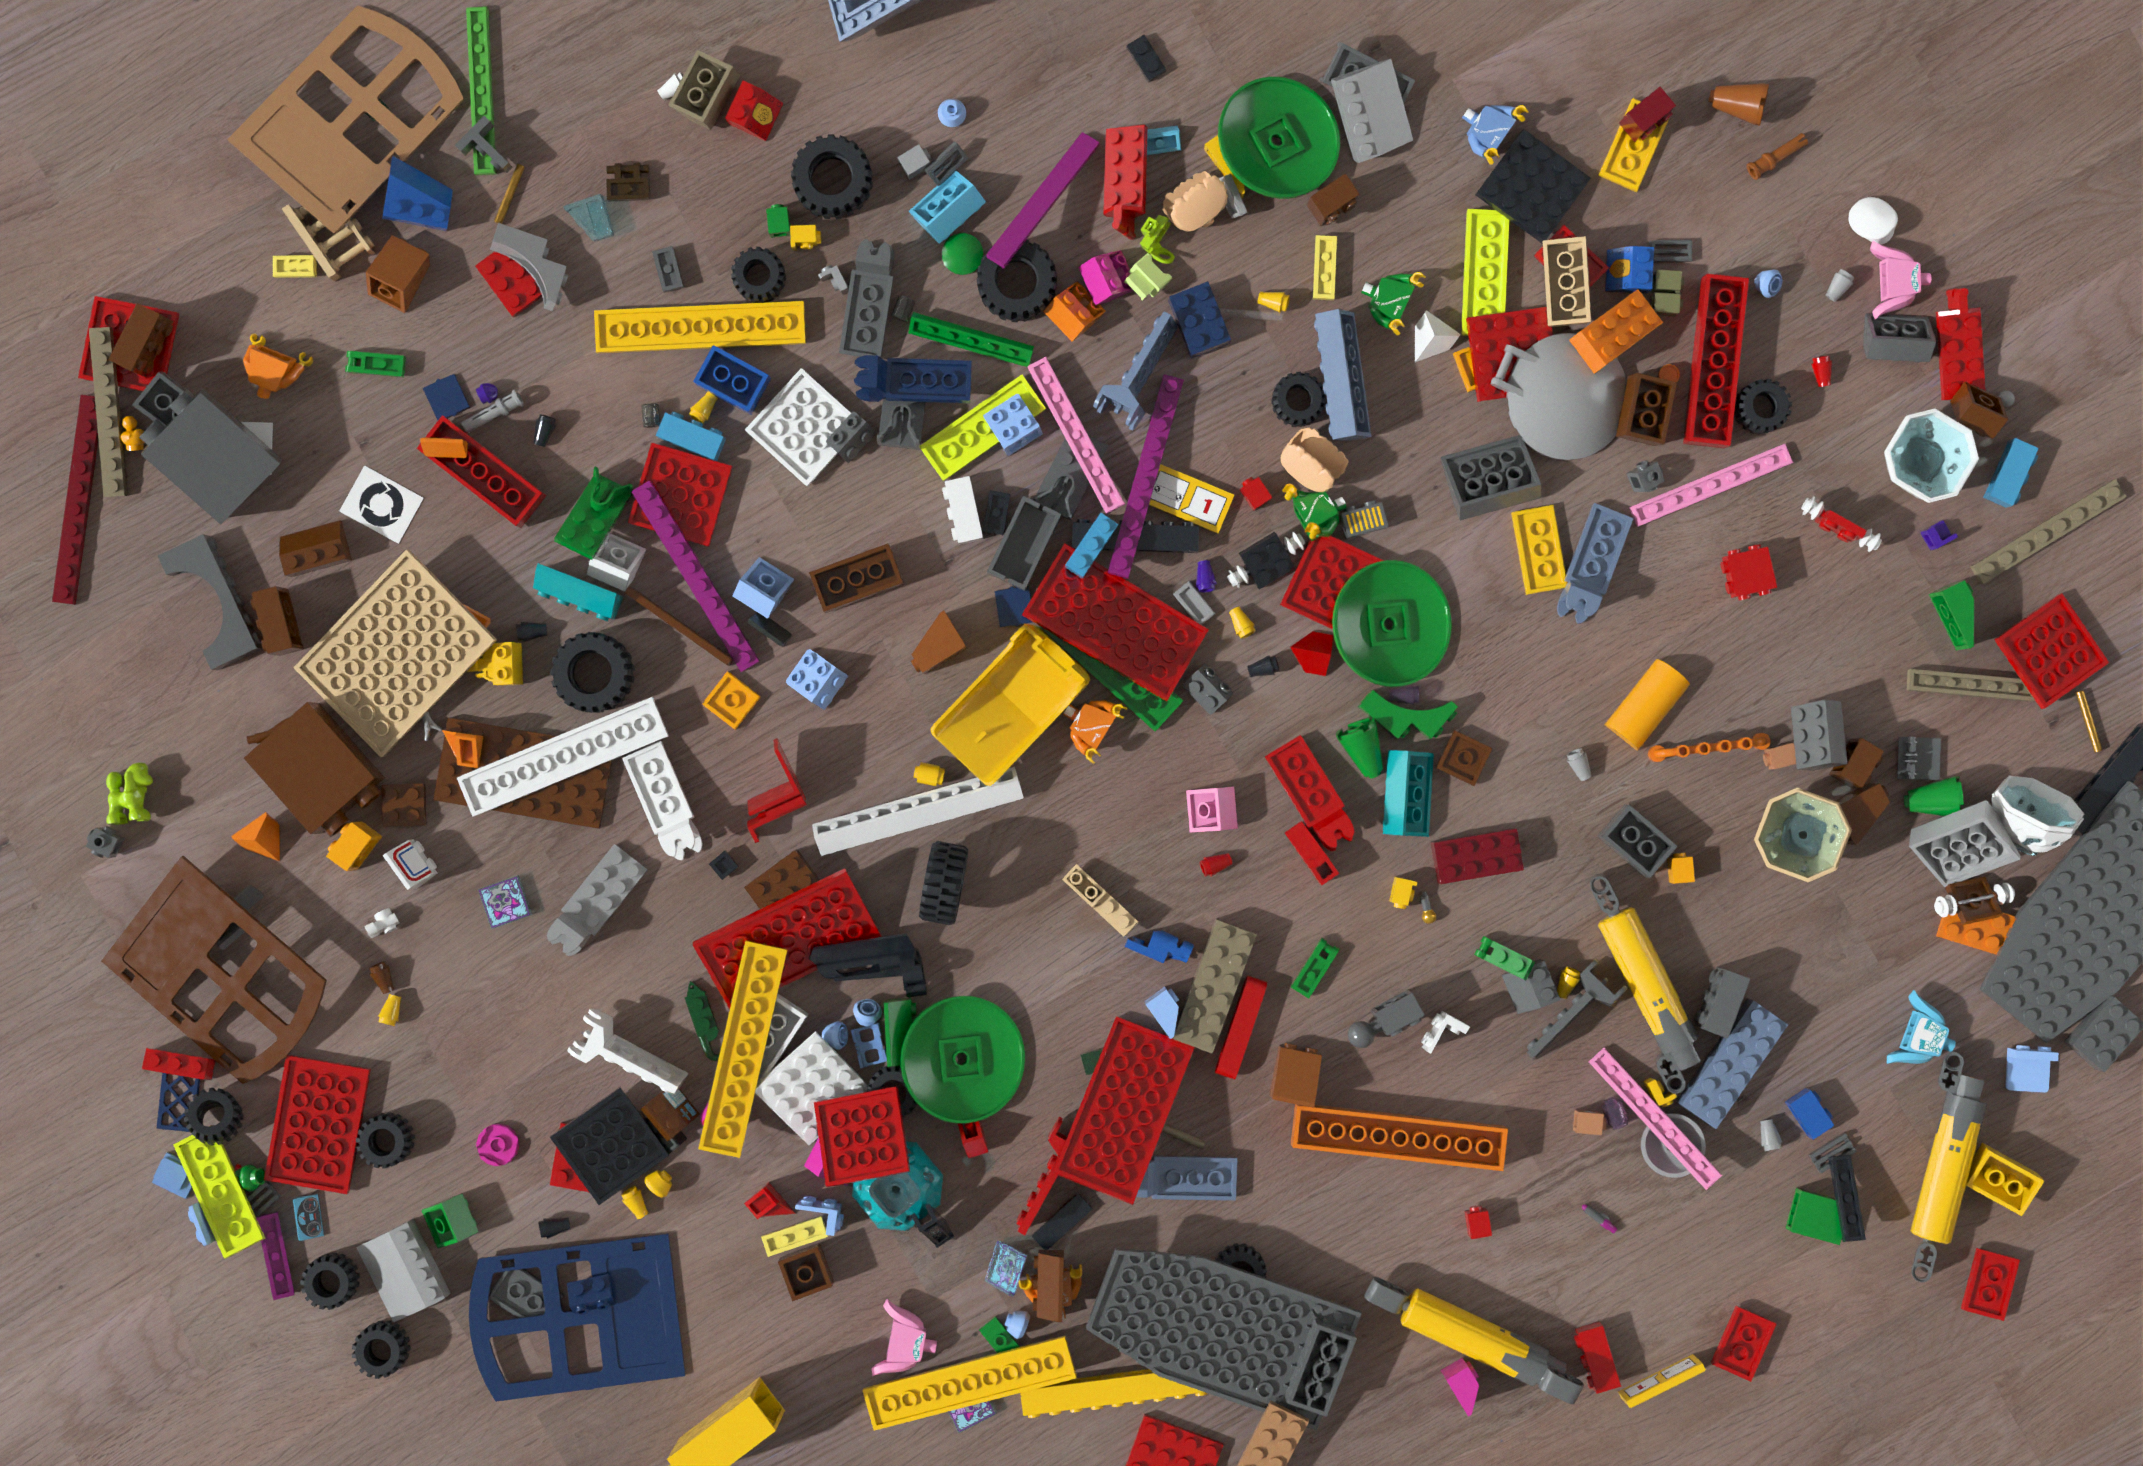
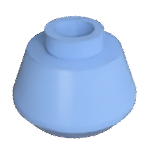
[938,99,966,127]
[1754,269,1782,298]
[853,999,882,1026]
[822,1021,848,1050]
[1004,1311,1030,1339]

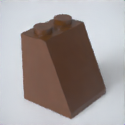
[1835,783,1890,845]

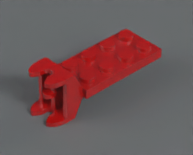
[1265,735,1354,851]
[1016,1117,1067,1235]

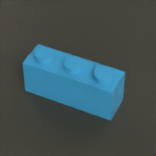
[656,411,726,461]
[1983,438,2039,508]
[1065,513,1118,579]

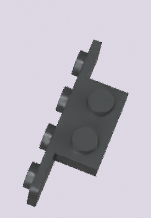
[217,885,264,950]

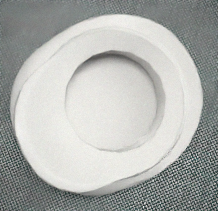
[1848,197,1898,245]

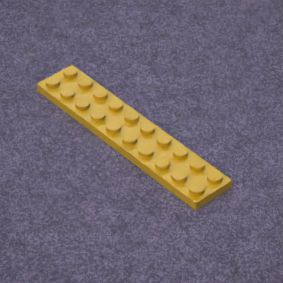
[594,301,806,354]
[698,940,787,1158]
[862,1336,1077,1431]

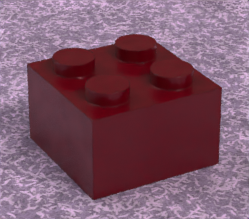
[1619,86,1676,142]

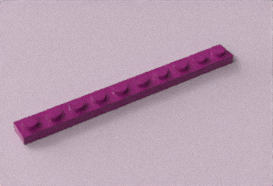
[1108,374,1184,579]
[631,481,760,672]

